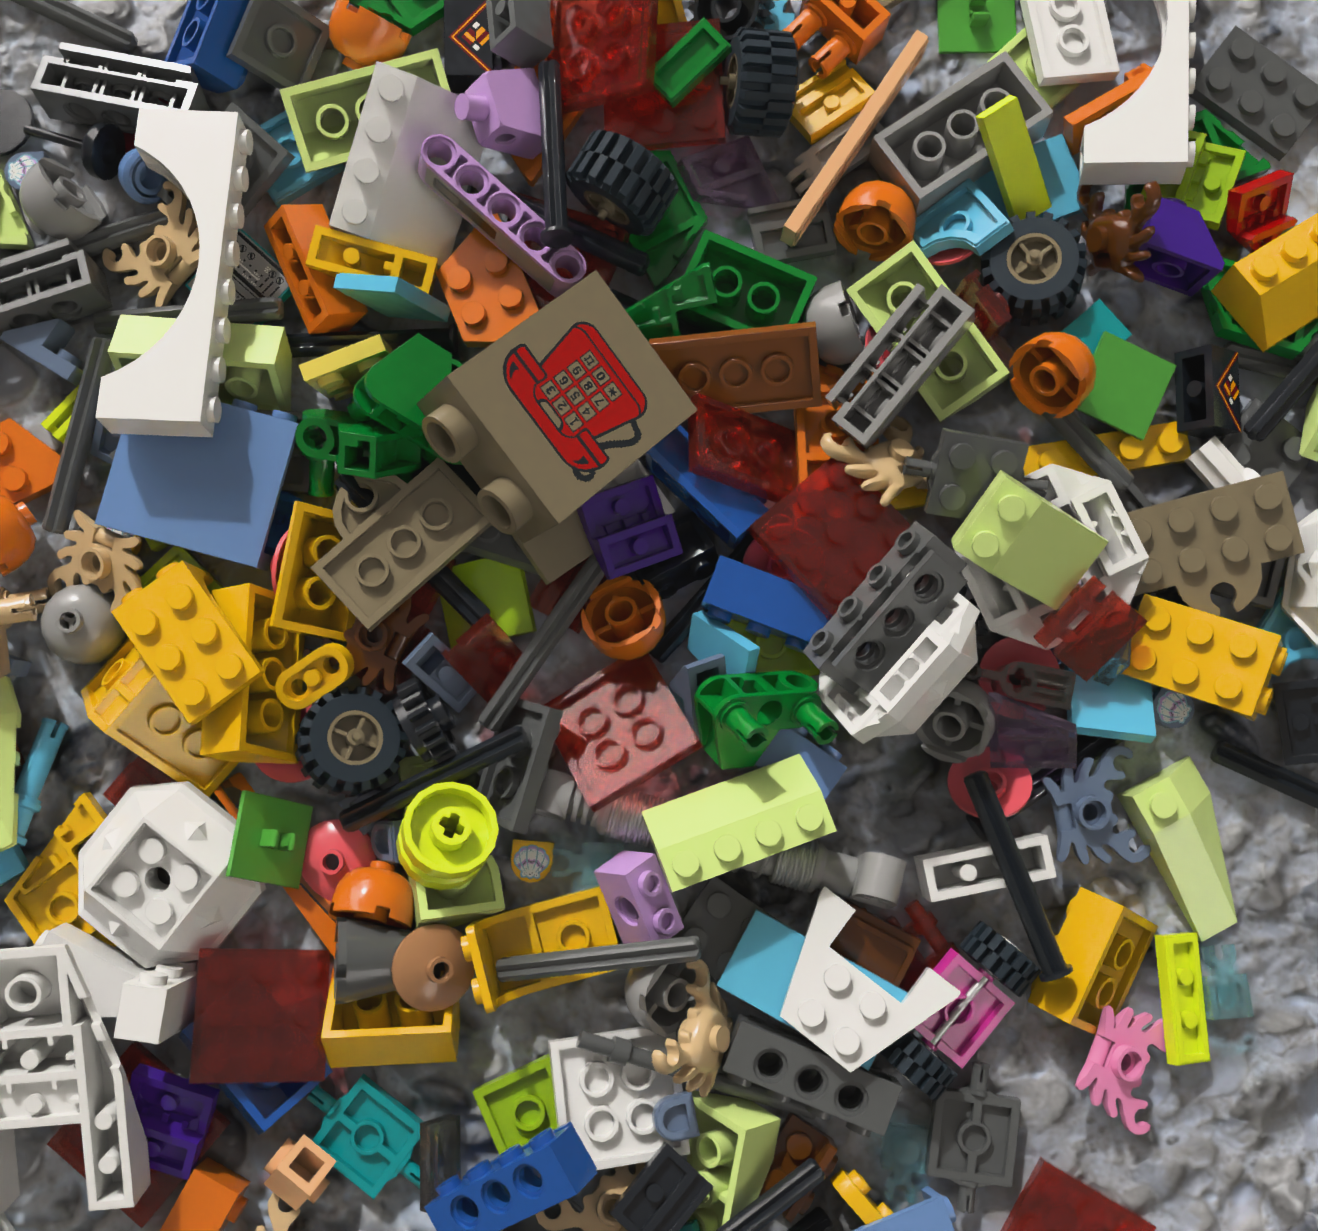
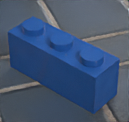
[700,555,838,653]

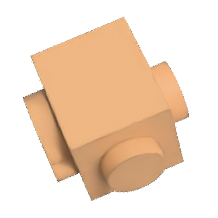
[263,1134,337,1211]

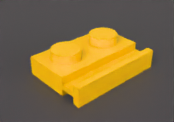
[790,59,875,145]

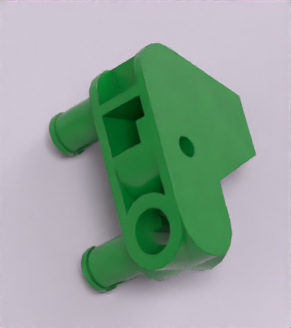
[347,333,462,465]
[295,409,422,497]
[694,671,839,770]

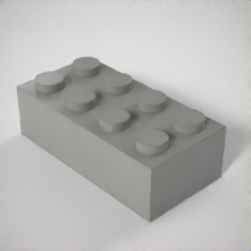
[868,51,1054,217]

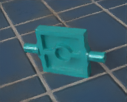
[306,1073,430,1199]

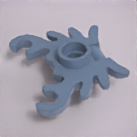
[1042,745,1151,865]

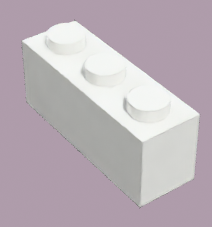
[913,832,1057,902]
[113,960,209,1044]

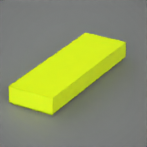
[975,95,1052,220]
[1154,932,1210,1066]

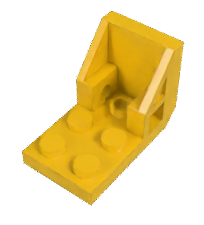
[81,637,239,797]

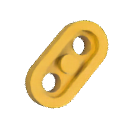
[275,643,354,710]
[830,1167,894,1224]

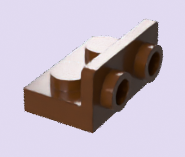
[759,1113,838,1223]

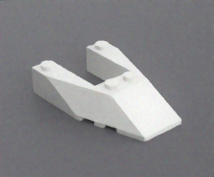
[0,944,151,1216]

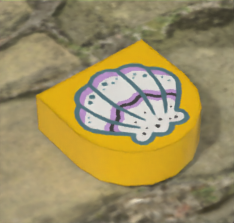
[511,838,555,883]

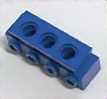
[424,1121,598,1231]

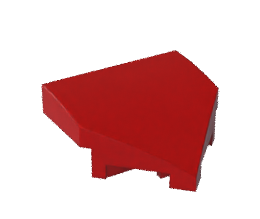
[1226,170,1297,253]

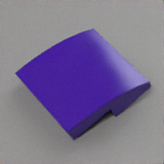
[577,475,683,580]
[129,1063,220,1181]

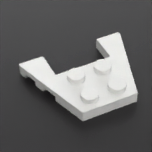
[779,886,961,1073]

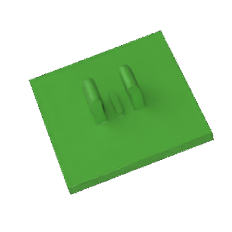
[936,0,1016,54]
[1076,331,1177,441]
[226,790,313,889]

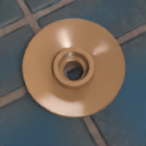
[391,924,475,1012]

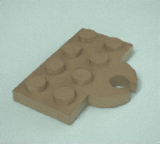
[310,458,492,632]
[1127,471,1305,616]

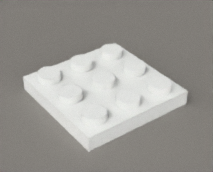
[548,1026,690,1170]

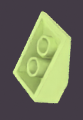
[951,470,1109,611]

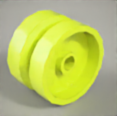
[396,781,499,890]

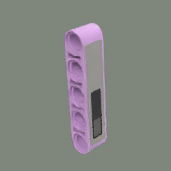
[418,134,587,297]

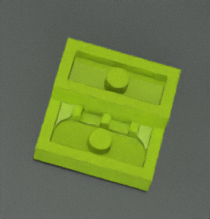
[1141,131,1246,231]
[440,558,537,650]

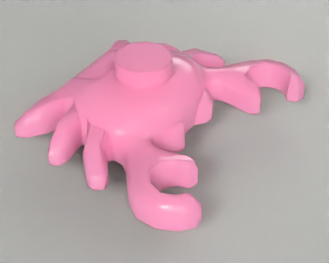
[1075,1005,1166,1135]

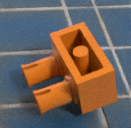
[782,0,891,79]

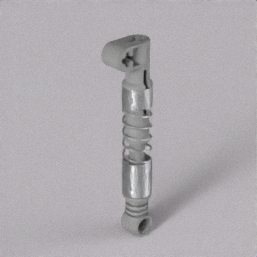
[535,769,906,909]

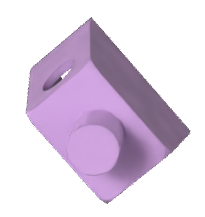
[454,68,542,159]

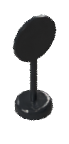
[0,89,125,181]

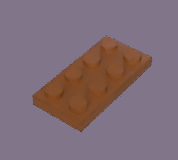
[649,321,822,420]

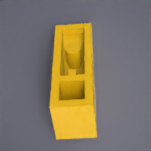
[305,225,438,296]

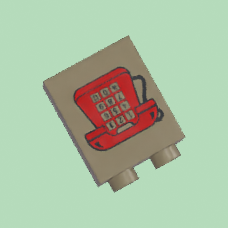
[417,270,697,544]

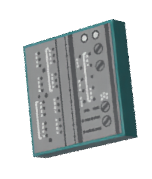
[185,229,292,325]

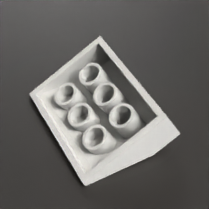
[329,61,484,267]

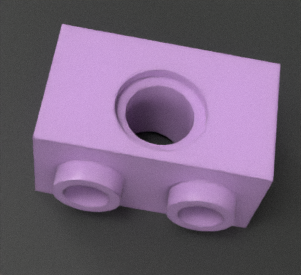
[594,850,684,944]

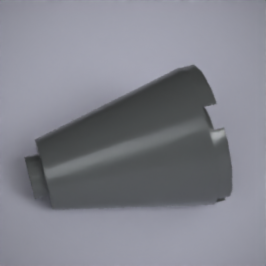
[334,917,445,1005]

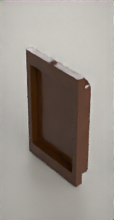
[830,899,921,987]

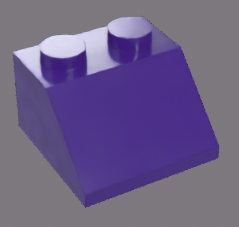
[1134,197,1225,297]

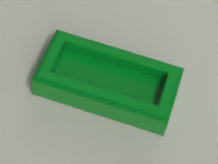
[644,17,732,108]

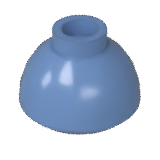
[118,148,168,204]

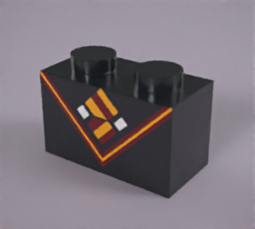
[444,0,504,93]
[1174,344,1241,439]

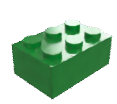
[677,229,818,332]

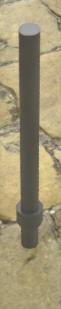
[576,1030,816,1120]

